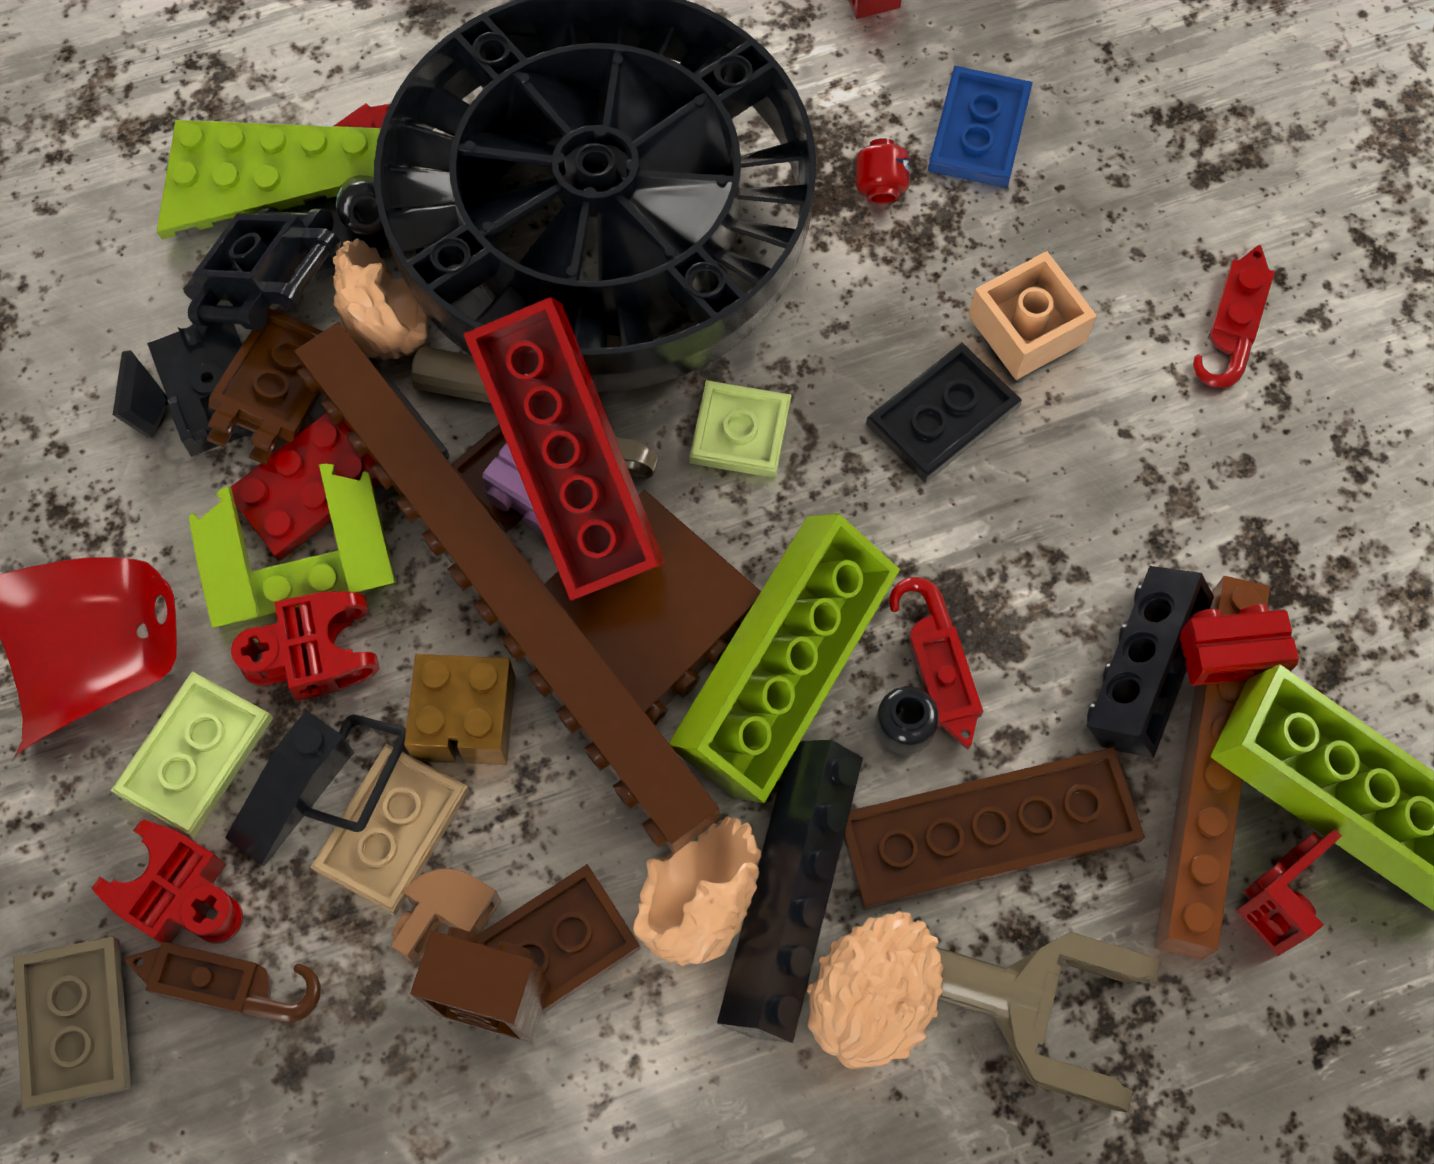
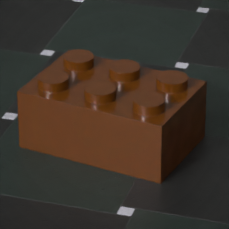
[410,927,551,1043]

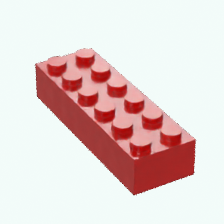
[463,297,666,601]

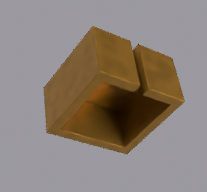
[404,654,516,765]

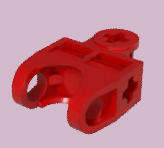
[231,591,380,701]
[91,819,243,944]

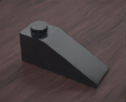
[225,710,355,866]

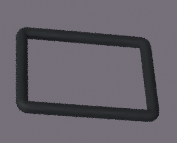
[304,714,406,832]

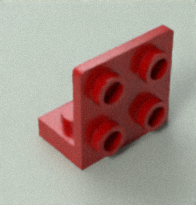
[1236,829,1342,956]

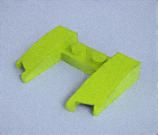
[188,463,398,628]

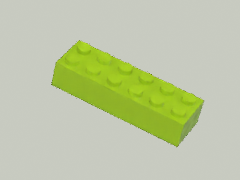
[669,513,900,803]
[1210,664,1434,911]

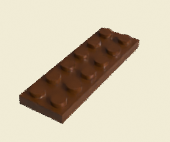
[844,747,1145,910]

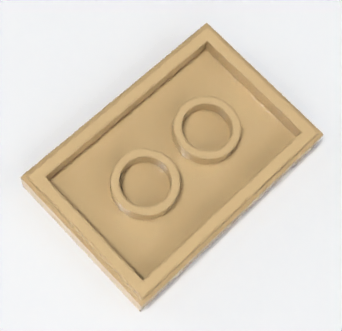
[310,744,469,915]

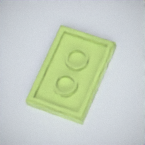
[110,671,273,838]

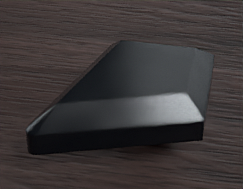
[112,350,168,438]

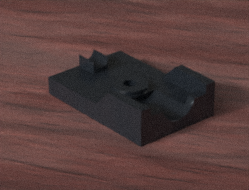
[147,322,255,457]

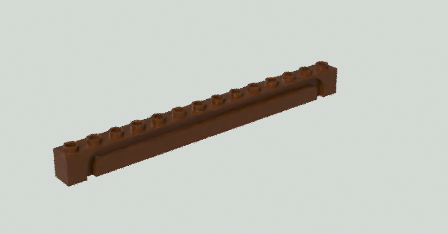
[294,322,720,854]

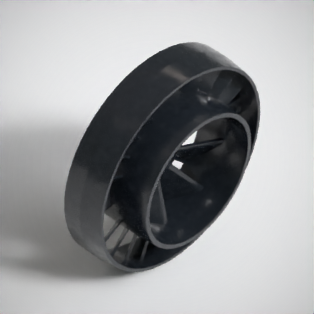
[374,0,816,392]

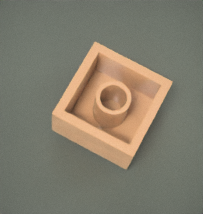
[968,251,1097,380]

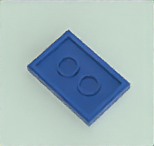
[928,65,1033,188]

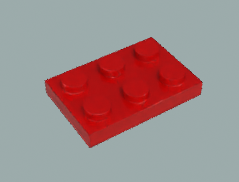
[231,413,380,561]

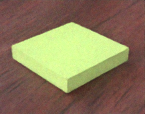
[689,380,791,478]

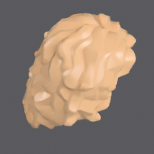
[333,238,429,361]
[633,816,761,966]
[806,911,943,1069]

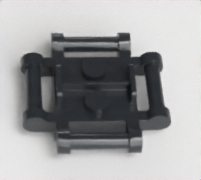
[183,207,341,330]

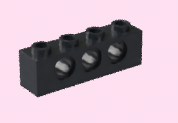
[1087,566,1214,758]

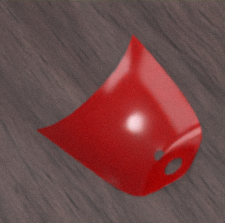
[0,557,177,757]

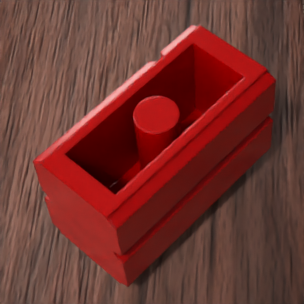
[1180,604,1299,686]

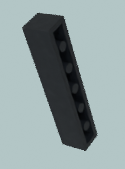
[717,739,863,1043]

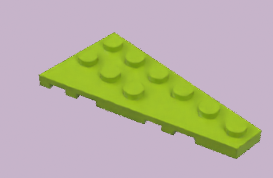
[156,120,419,240]

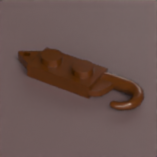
[125,941,321,1023]

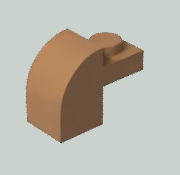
[390,869,502,964]

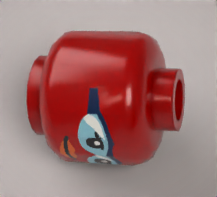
[855,138,910,204]

